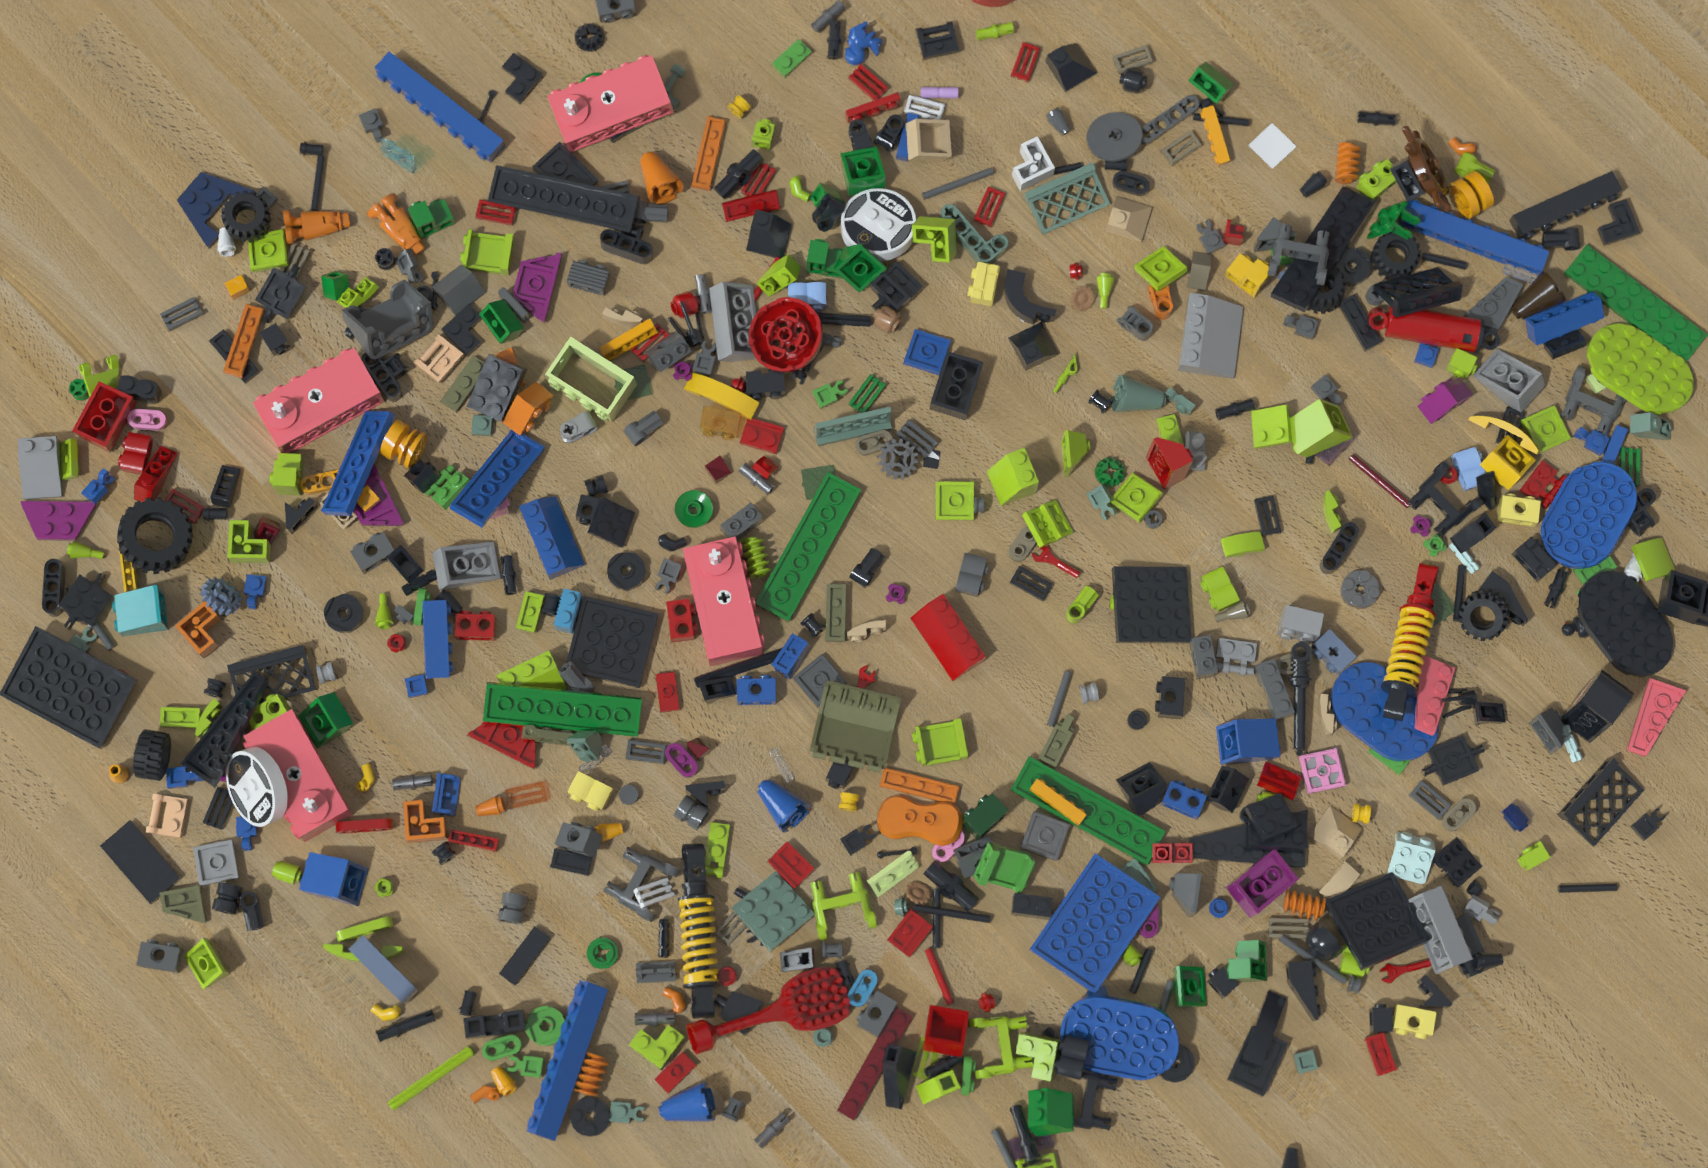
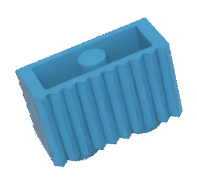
[553,589,583,634]

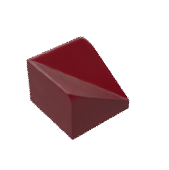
[705,456,731,484]
[253,516,280,545]
[687,738,711,761]

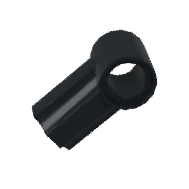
[1542,228,1581,251]
[849,548,885,588]
[240,891,265,931]

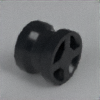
[375,248,395,270]
[203,678,227,699]
[432,841,457,865]

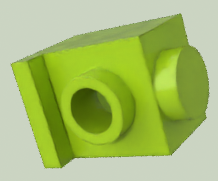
[752,119,775,150]
[1517,841,1551,871]

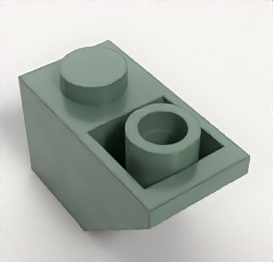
[1630,412,1672,440]
[567,731,603,762]

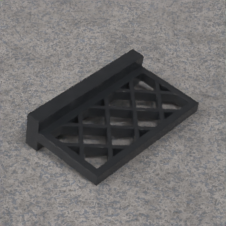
[1373,267,1463,318]
[227,645,316,704]
[1557,758,1644,847]

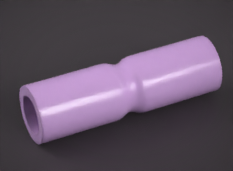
[921,87,958,99]

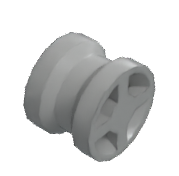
[316,662,337,684]
[1079,682,1099,704]

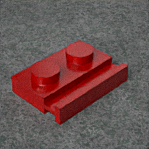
[740,418,784,454]
[1257,762,1302,800]
[767,841,815,889]
[887,909,933,958]

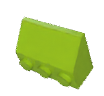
[496,650,567,690]

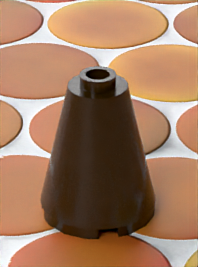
[1512,271,1566,320]

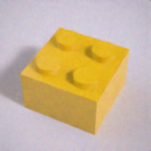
[1480,435,1536,490]

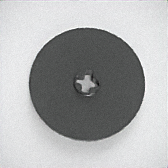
[1087,112,1143,162]

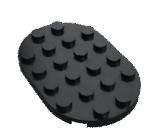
[1577,571,1673,678]

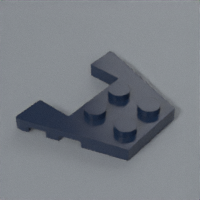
[177,172,256,249]

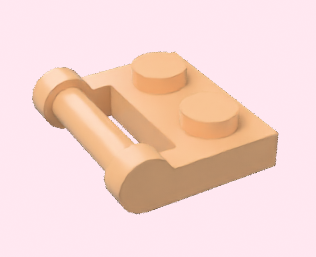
[413,334,464,384]
[146,794,189,838]

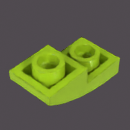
[337,277,379,308]
[1323,490,1342,533]
[1221,532,1265,557]
[195,698,223,739]

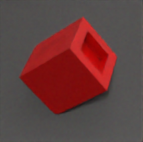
[1223,219,1244,246]

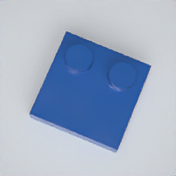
[903,329,951,376]

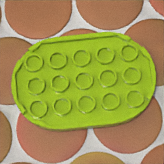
[1586,324,1693,415]

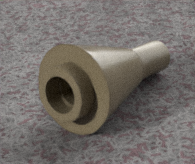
[1214,601,1251,622]

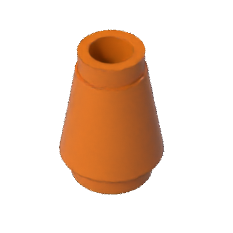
[476,796,506,817]

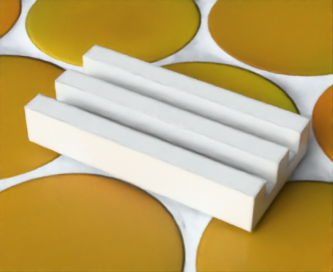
[904,95,945,120]
[633,877,675,908]

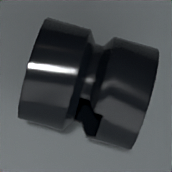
[212,882,244,915]

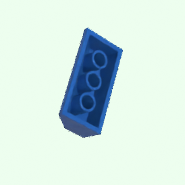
[519,496,585,580]

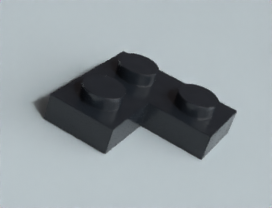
[502,53,543,104]
[1597,199,1640,246]
[441,304,482,357]

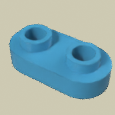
[848,970,877,1007]

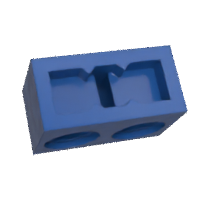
[1160,780,1207,820]

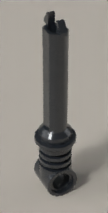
[1288,642,1312,756]

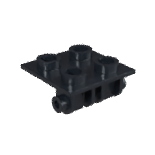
[1433,837,1482,888]

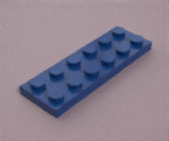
[321,411,395,516]
[450,430,545,528]

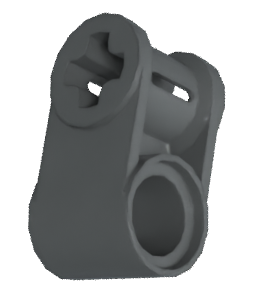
[1117,306,1153,341]

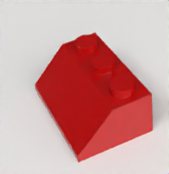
[72,381,137,453]

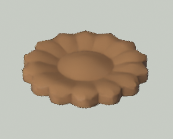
[1070,285,1095,311]
[905,881,932,904]

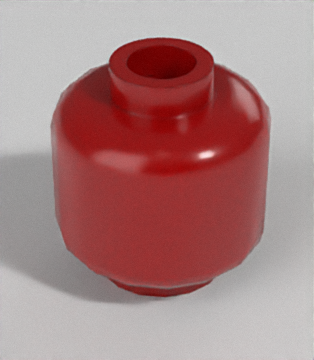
[670,291,700,318]

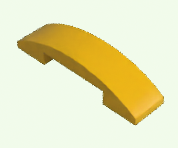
[684,373,760,420]
[1468,416,1540,454]

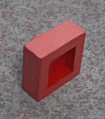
[752,456,778,479]

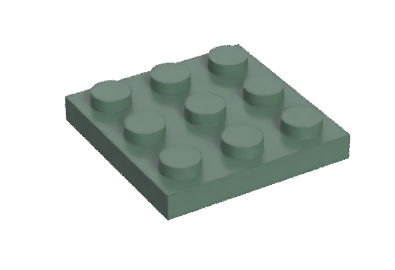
[732,871,815,953]

